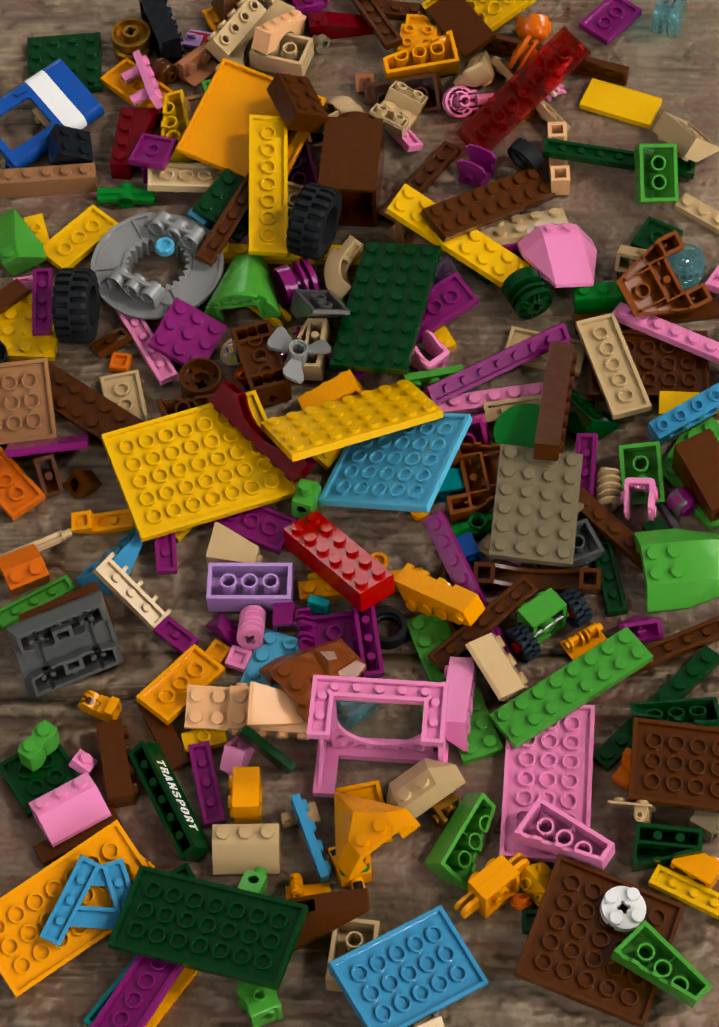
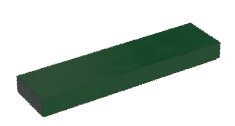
[594,540,628,617]

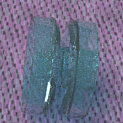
[651,0,687,38]

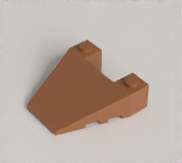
[616,230,713,317]
[446,442,519,525]

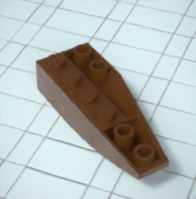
[289,888,370,952]

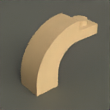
[324,235,364,305]

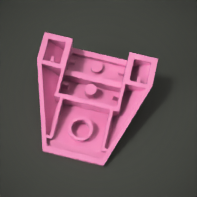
[517,223,597,288]

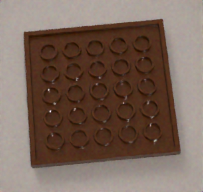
[513,854,685,1027]

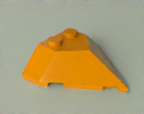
[334,791,421,881]

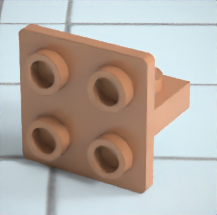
[174,43,218,88]

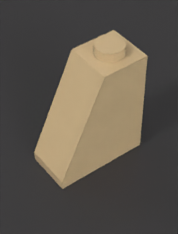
[206,522,263,568]

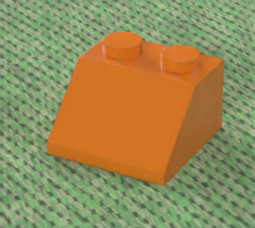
[0,544,50,597]

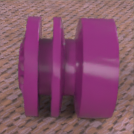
[273,257,319,307]

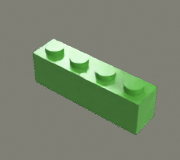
[424,792,496,891]

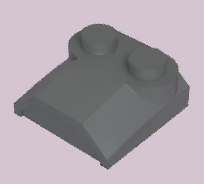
[572,518,605,568]

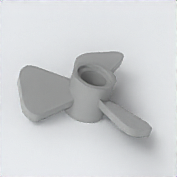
[267,327,331,384]

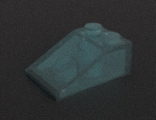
[336,700,381,730]

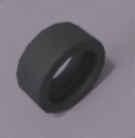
[507,138,544,171]
[375,608,408,650]

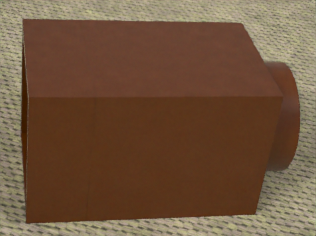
[318,111,385,227]

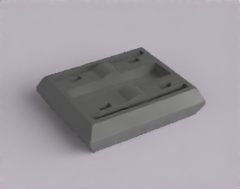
[6,590,124,698]

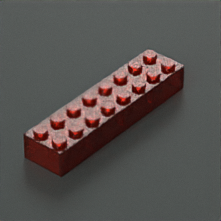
[456,26,591,151]

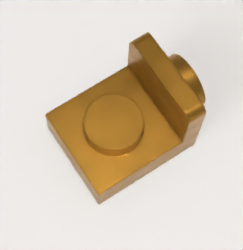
[431,792,459,830]

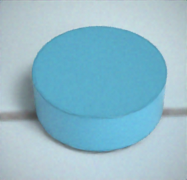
[155,237,175,256]

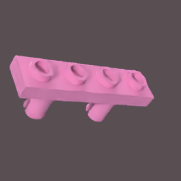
[121,49,164,109]

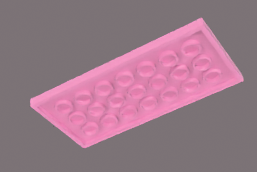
[499,700,595,863]

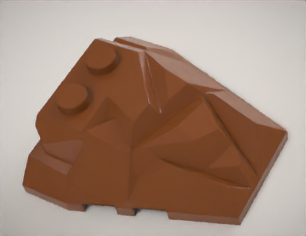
[259,638,367,725]

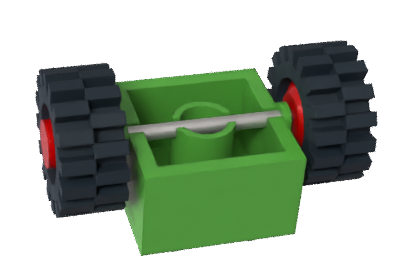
[504,587,593,664]

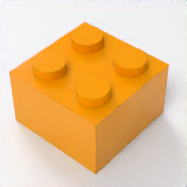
[228,766,262,824]

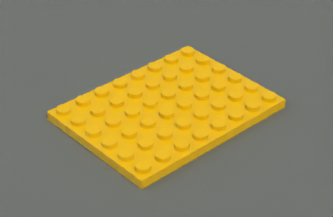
[101,390,296,542]

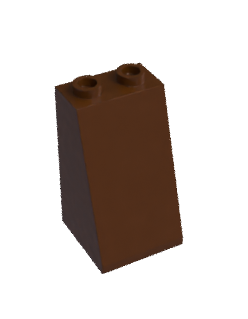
[672,428,719,522]

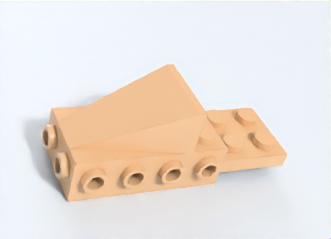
[184,681,310,740]

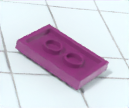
[579,0,642,46]

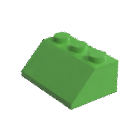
[634,143,679,205]

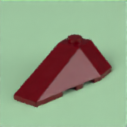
[306,11,374,40]

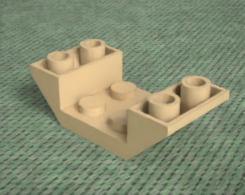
[369,80,429,138]

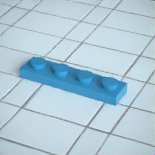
[291,793,332,883]

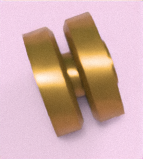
[111,17,153,64]

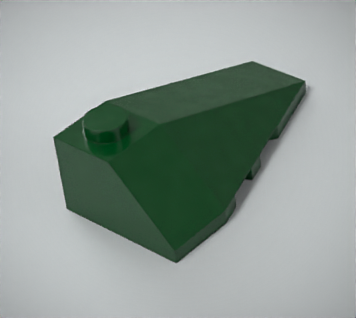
[629,697,719,728]

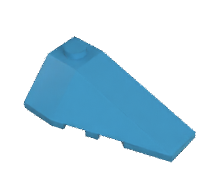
[75,528,144,595]

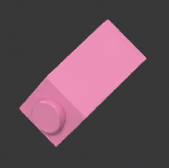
[219,736,255,775]

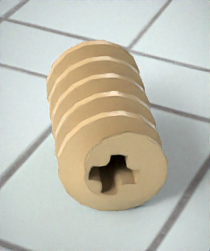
[595,467,622,512]

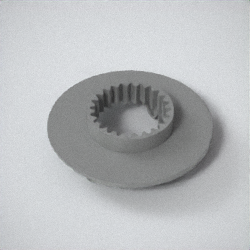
[91,210,224,320]

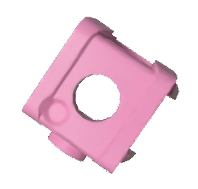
[410,330,450,372]
[621,477,658,521]

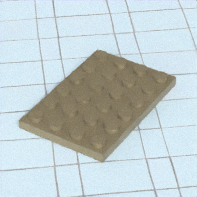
[488,444,583,568]

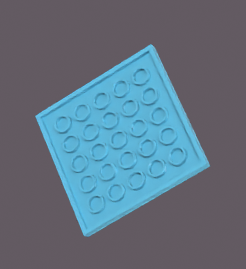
[318,413,473,513]

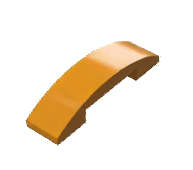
[71,509,136,534]

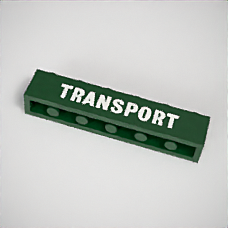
[128,740,212,862]

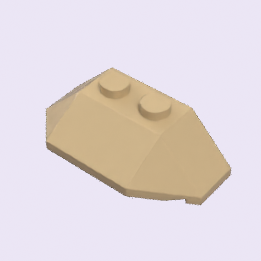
[453,50,495,87]
[386,758,466,818]

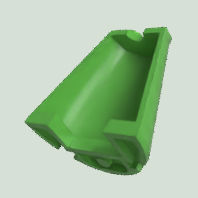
[204,254,281,323]

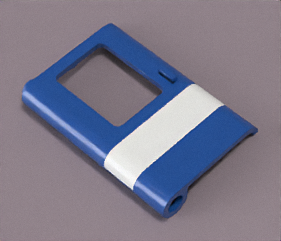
[0,59,104,169]

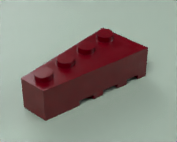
[110,106,160,180]

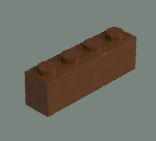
[96,719,139,809]

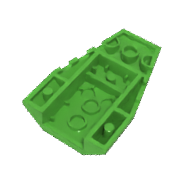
[634,528,719,613]

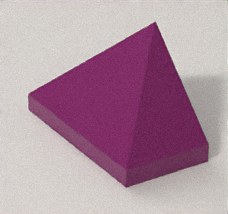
[206,612,241,647]
[619,615,663,642]

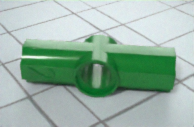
[97,183,156,209]
[450,511,493,539]

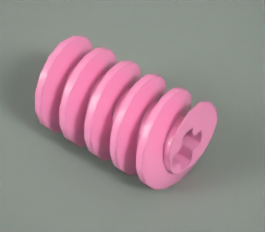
[237,605,266,650]

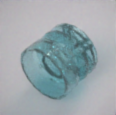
[667,243,706,291]

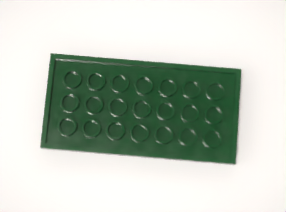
[329,241,442,375]
[107,865,309,991]

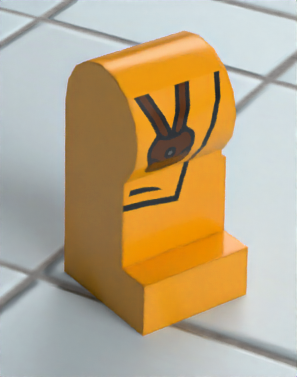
[78,690,122,721]

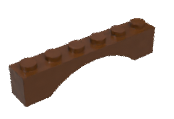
[473,562,602,595]

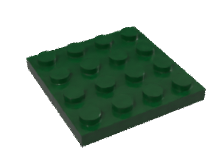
[27,32,103,93]

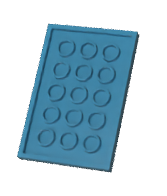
[327,905,489,1027]

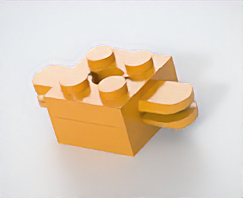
[454,852,530,919]

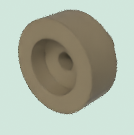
[312,34,330,54]

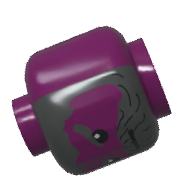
[666,486,697,517]

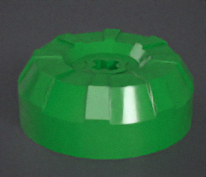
[493,404,563,448]

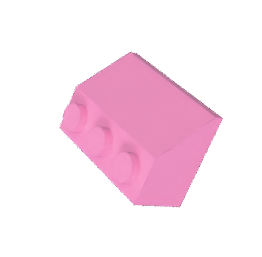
[29,772,112,847]

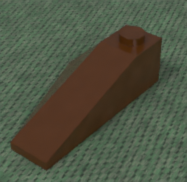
[363,71,442,113]

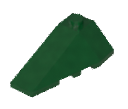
[565,389,621,441]

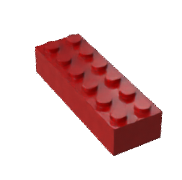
[283,510,395,612]

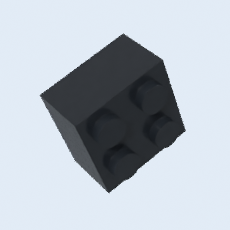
[46,124,94,166]

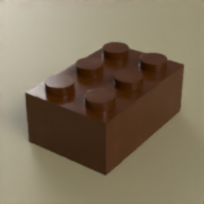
[266,73,328,134]

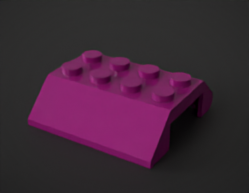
[294,605,385,678]

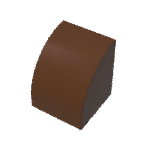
[64,470,102,499]

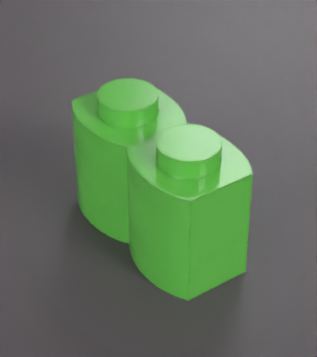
[18,720,60,771]

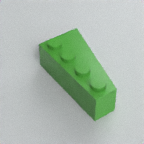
[610,920,713,1008]

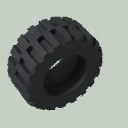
[286,182,342,261]
[52,268,100,344]

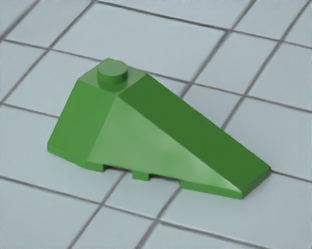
[0,208,47,276]

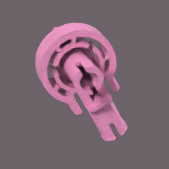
[442,85,496,118]

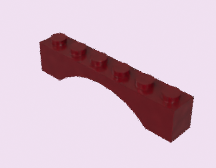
[209,381,317,482]

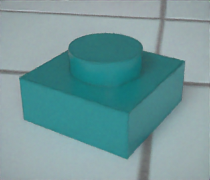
[307,594,331,615]

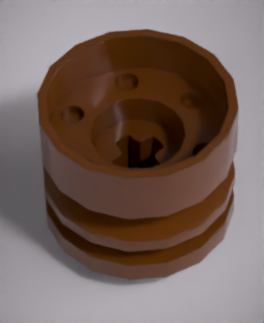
[179,358,222,399]

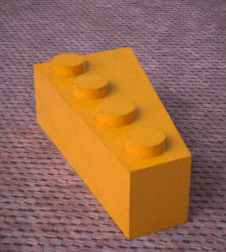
[394,563,485,627]

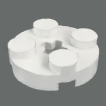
[600,886,646,932]

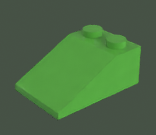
[618,441,665,506]

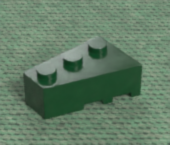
[631,822,704,873]

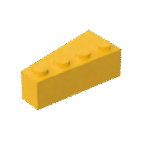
[161,89,195,163]

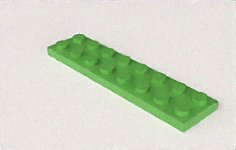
[406,614,504,766]
[489,627,653,749]

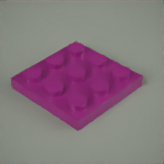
[148,297,227,366]

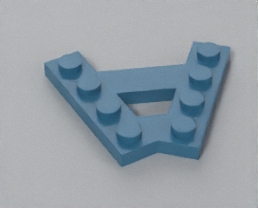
[39,854,132,947]

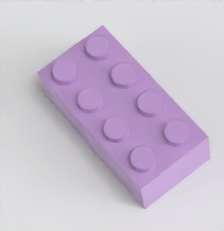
[206,563,294,612]

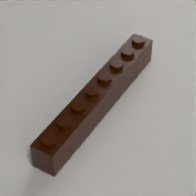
[533,341,577,461]

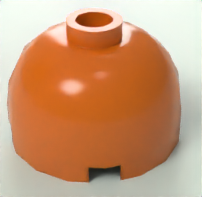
[515,14,552,44]

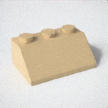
[652,111,719,162]
[465,633,529,702]
[212,823,281,876]

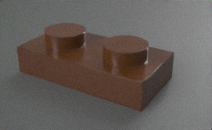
[89,326,133,359]

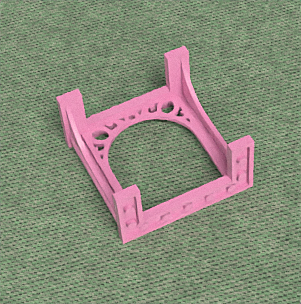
[307,674,449,798]

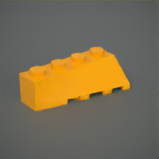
[383,30,460,80]

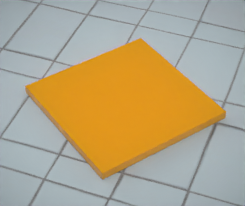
[175,58,326,179]

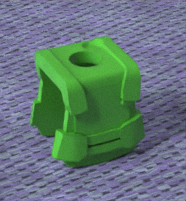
[235,982,284,1027]

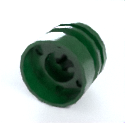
[502,267,553,320]

